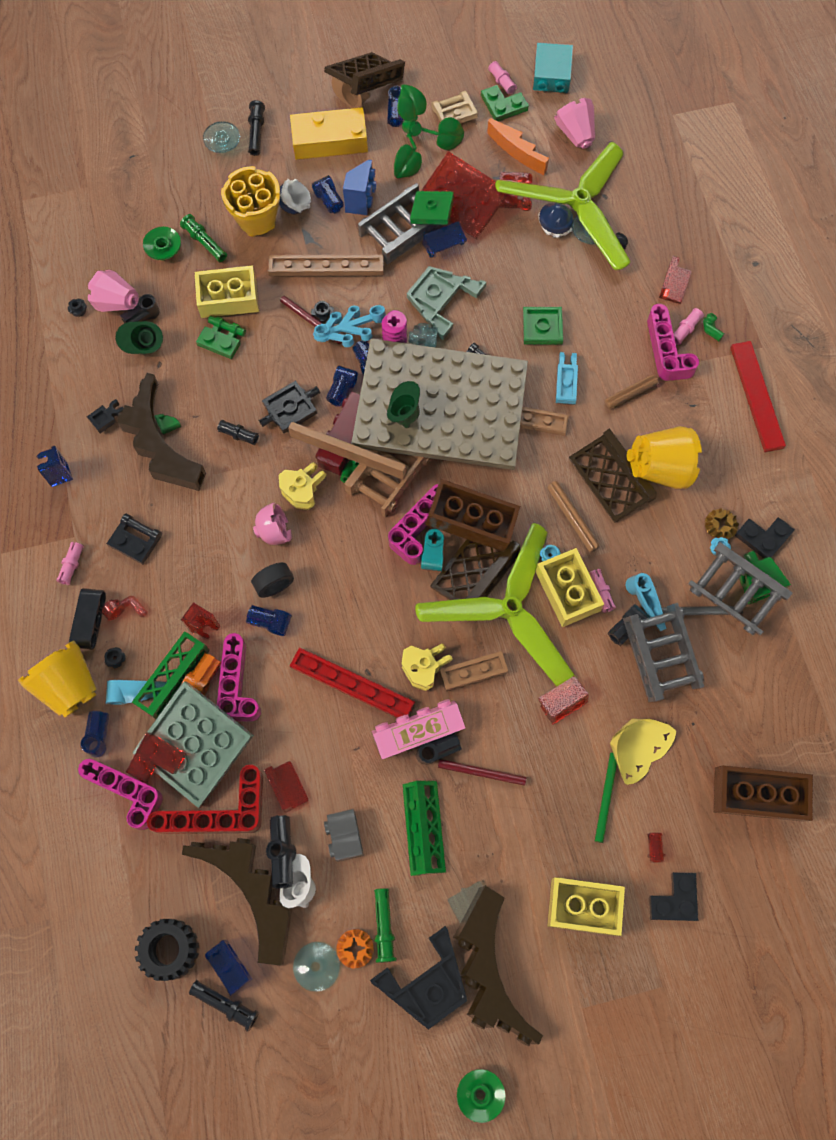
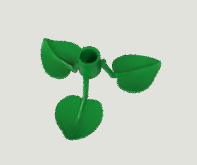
[394,84,464,178]

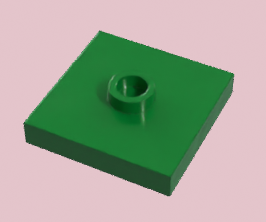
[410,191,454,225]
[523,307,563,345]

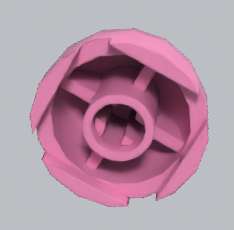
[253,503,292,545]

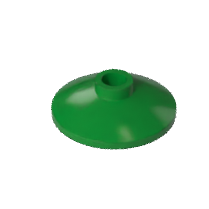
[143,227,181,260]
[457,1069,505,1123]

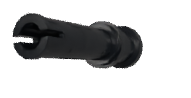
[248,100,265,156]
[189,980,259,1032]

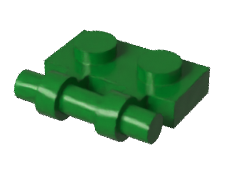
[196,316,246,360]

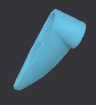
[625,573,666,631]
[106,680,167,705]

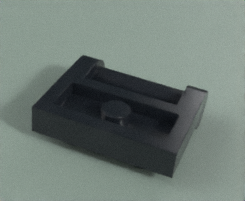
[106,513,162,565]

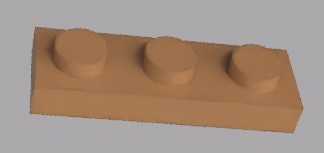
[440,651,508,691]

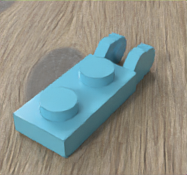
[555,352,578,404]

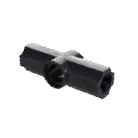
[266,815,296,889]

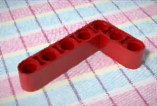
[147,765,263,834]

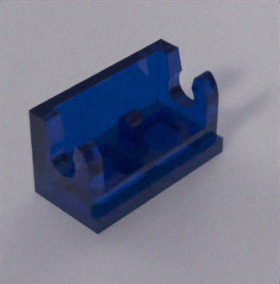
[422,221,467,258]
[36,446,73,487]
[205,940,253,996]

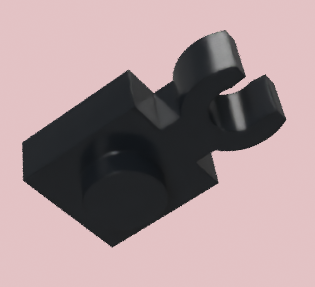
[86,399,123,434]

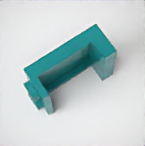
[533,43,573,93]

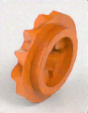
[336,929,374,969]

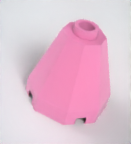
[554,98,595,149]
[88,270,139,312]

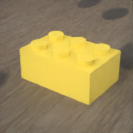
[195,266,259,318]
[535,548,604,627]
[547,877,625,936]

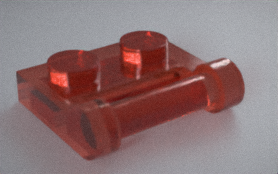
[498,172,533,211]

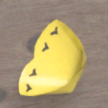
[610,719,676,785]

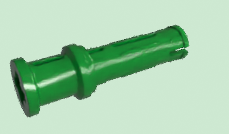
[180,214,227,263]
[374,888,397,963]

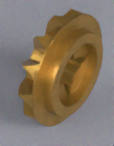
[705,508,739,540]

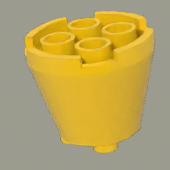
[221,166,281,237]
[627,426,702,489]
[18,641,97,717]

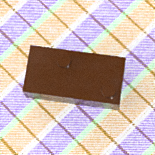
[425,479,521,552]
[713,765,813,822]

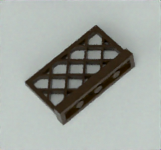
[324,52,405,95]
[569,428,656,523]
[430,539,521,600]

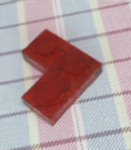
[126,732,186,783]

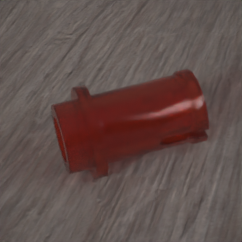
[647,833,666,863]

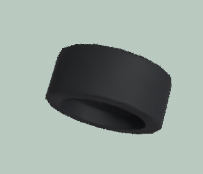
[251,562,294,598]

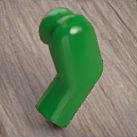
[703,313,725,342]
[340,460,359,483]

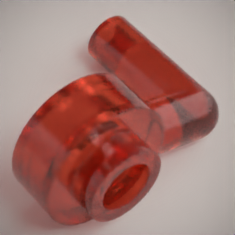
[102,596,147,621]

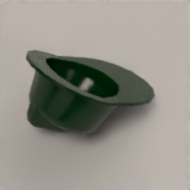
[115,321,163,354]
[387,381,420,428]

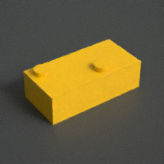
[290,107,368,160]

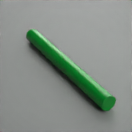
[594,753,617,843]

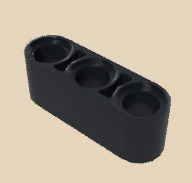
[69,588,106,650]

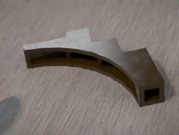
[117,373,206,491]
[182,838,292,966]
[453,885,543,1046]

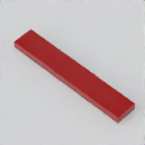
[730,341,786,452]
[290,647,415,718]

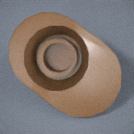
[332,77,370,109]

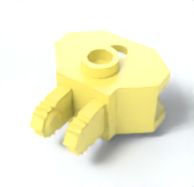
[279,463,326,510]
[402,644,453,691]

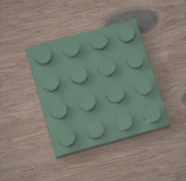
[132,682,254,808]

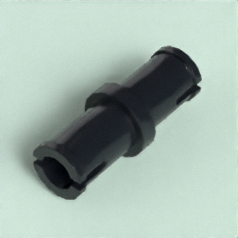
[217,420,259,445]

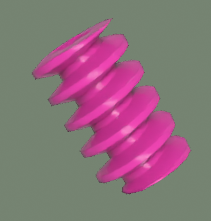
[381,310,407,343]

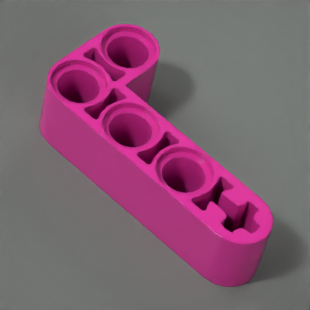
[647,304,699,381]
[388,484,438,565]
[217,633,261,722]
[78,759,163,830]

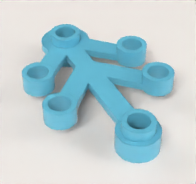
[313,305,386,347]

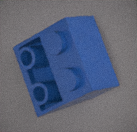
[343,160,376,215]

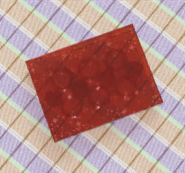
[421,151,508,240]

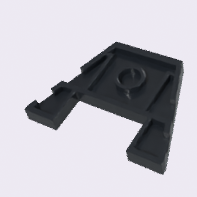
[370,926,468,1030]

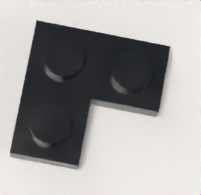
[734,517,795,559]
[649,872,698,921]

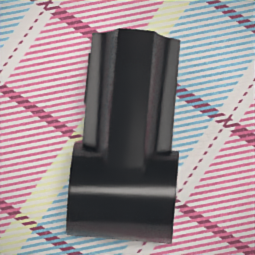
[120,294,160,323]
[607,604,650,647]
[416,732,462,765]

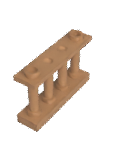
[344,449,432,517]

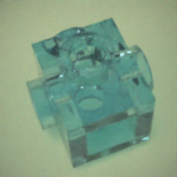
[409,323,438,348]

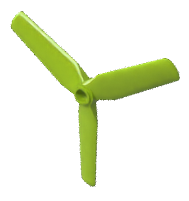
[495,142,630,270]
[415,523,576,691]

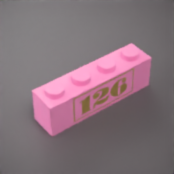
[372,699,465,759]

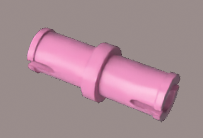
[488,61,517,95]
[674,308,704,345]
[56,542,84,585]
[589,569,616,613]

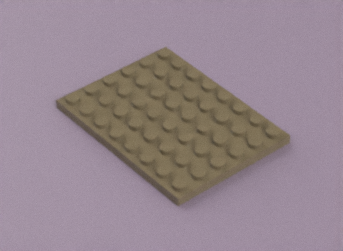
[351,339,528,470]

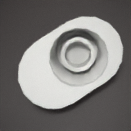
[280,854,316,908]

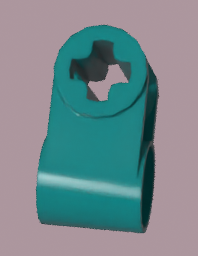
[421,529,444,571]

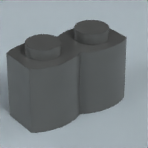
[324,809,364,862]

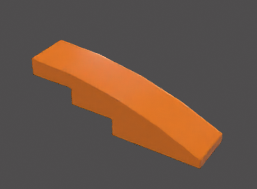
[487,118,549,175]

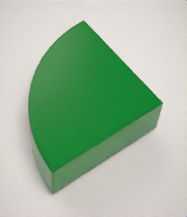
[154,414,181,435]

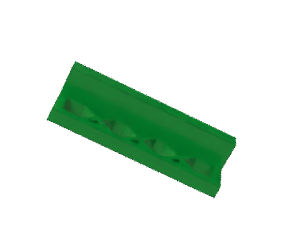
[132,631,210,719]
[402,781,446,876]

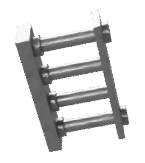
[358,183,443,265]
[688,542,793,636]
[623,603,704,702]

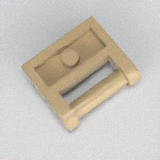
[431,91,478,124]

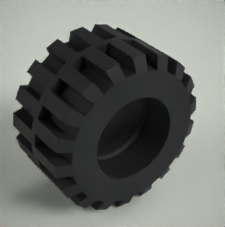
[135,919,199,981]

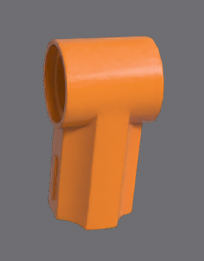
[181,653,221,696]

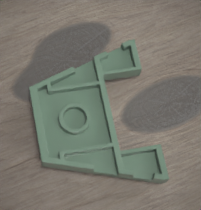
[407,266,487,340]

